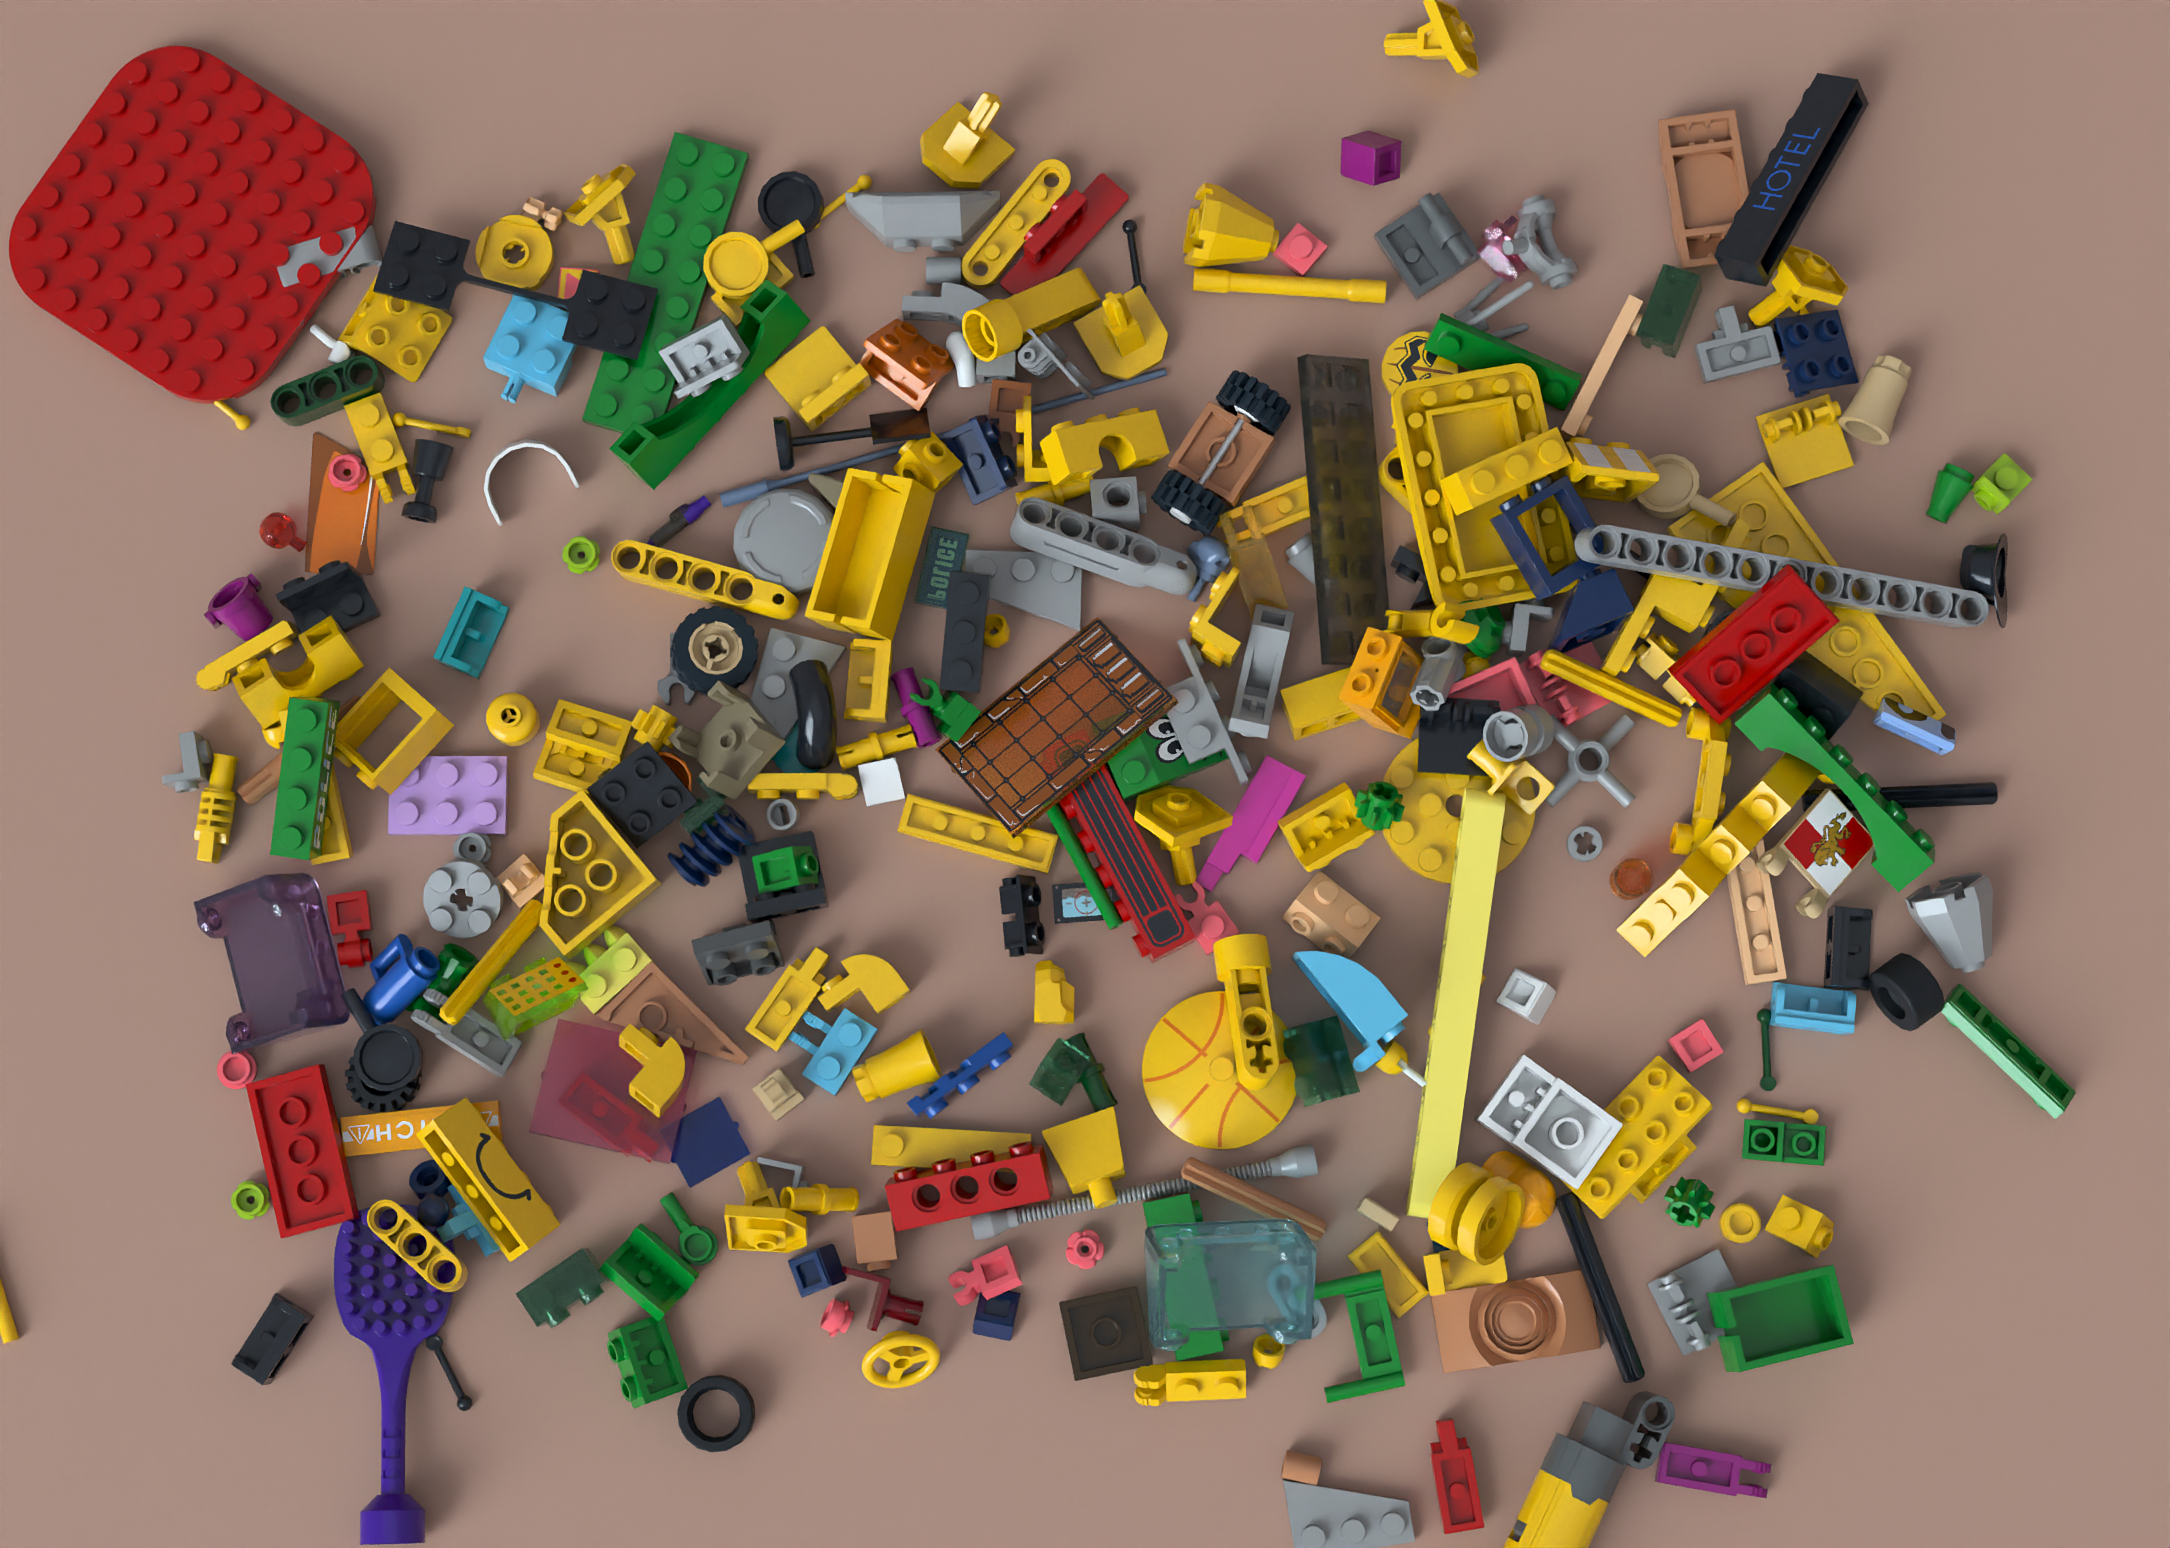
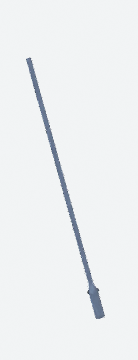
[719,368,1167,508]

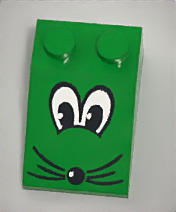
[1093,707,1228,803]

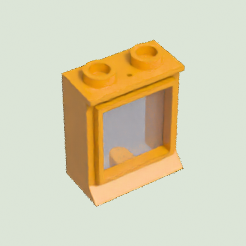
[1338,627,1424,739]

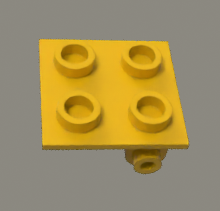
[1755,394,1854,489]

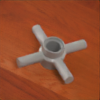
[1544,714,1636,808]

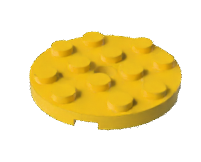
[1382,738,1535,884]

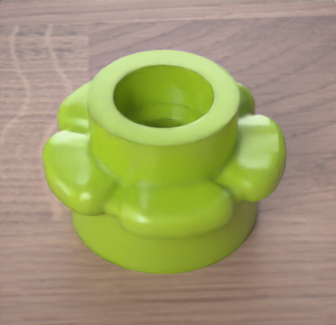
[562,536,600,574]
[231,1180,270,1220]

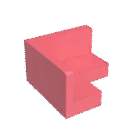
[1447,657,1537,711]

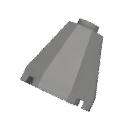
[1905,872,1993,973]

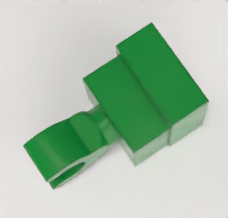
[910,677,981,742]

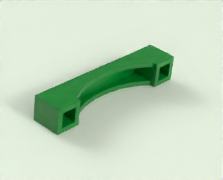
[609,279,811,490]
[1734,682,1935,892]

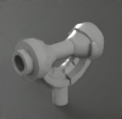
[1502,195,1578,290]

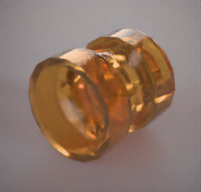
[1609,858,1653,901]

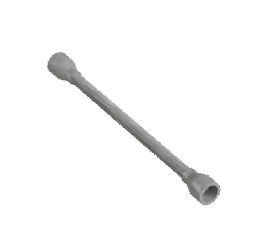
[970,1144,1318,1241]

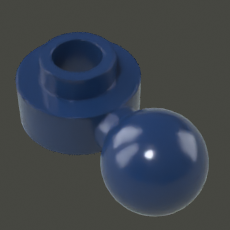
[409,1160,452,1226]

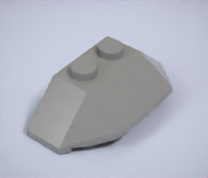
[845,190,1001,252]

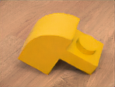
[818,954,911,1015]
[619,1024,685,1118]

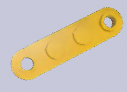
[961,159,1071,289]

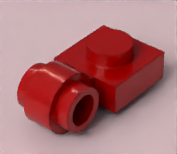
[327,890,373,969]

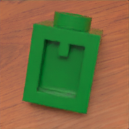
[752,846,819,894]

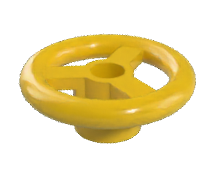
[862,1331,940,1388]

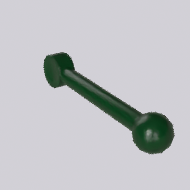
[1757,1008,1776,1091]

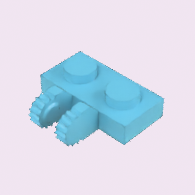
[788,1008,878,1096]

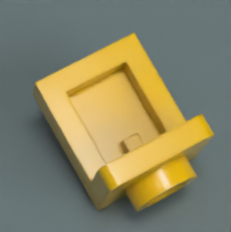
[1764,1195,1834,1258]

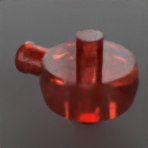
[259,512,306,552]

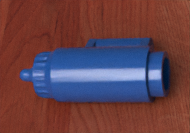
[362,934,440,1025]

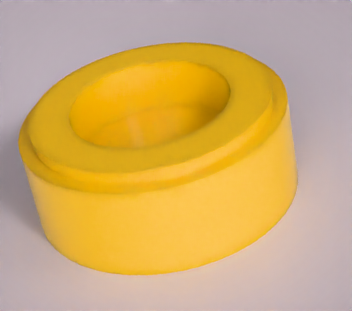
[1719,1203,1761,1243]

